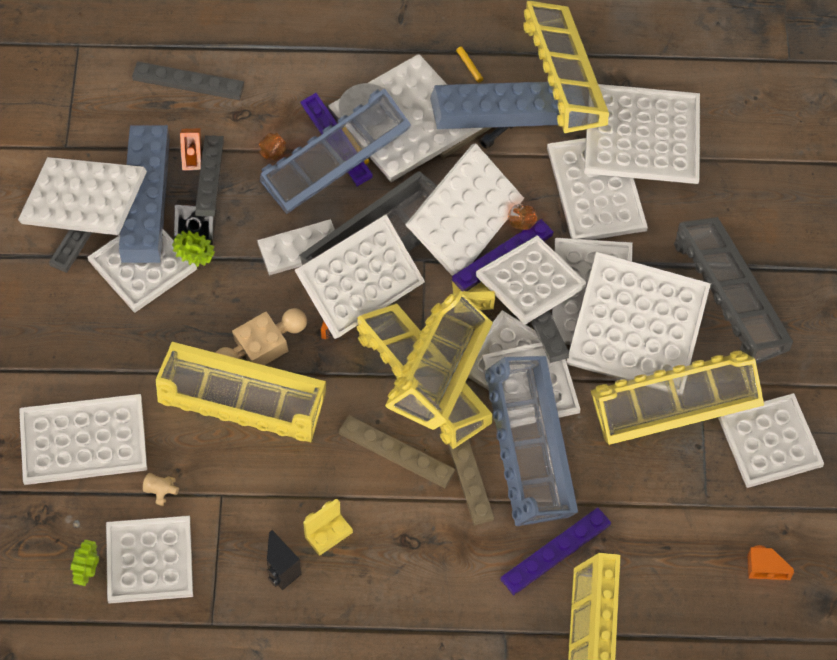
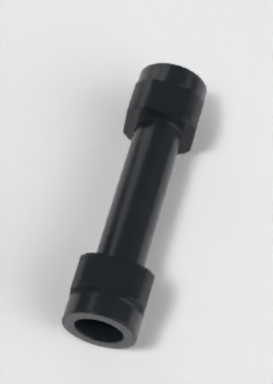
[479,127,513,149]

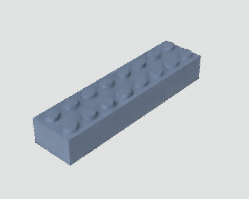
[430,82,584,129]
[119,125,170,263]

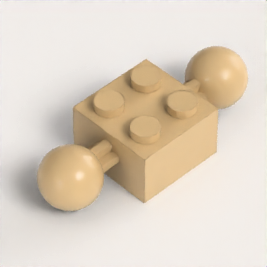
[215,308,307,371]

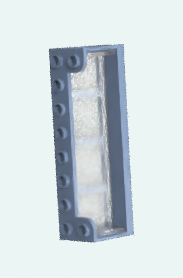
[260,88,411,214]
[485,356,578,526]

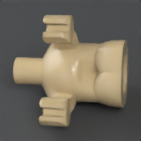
[143,473,179,506]

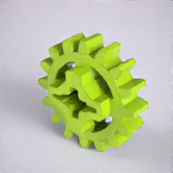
[172,231,215,267]
[71,540,99,586]

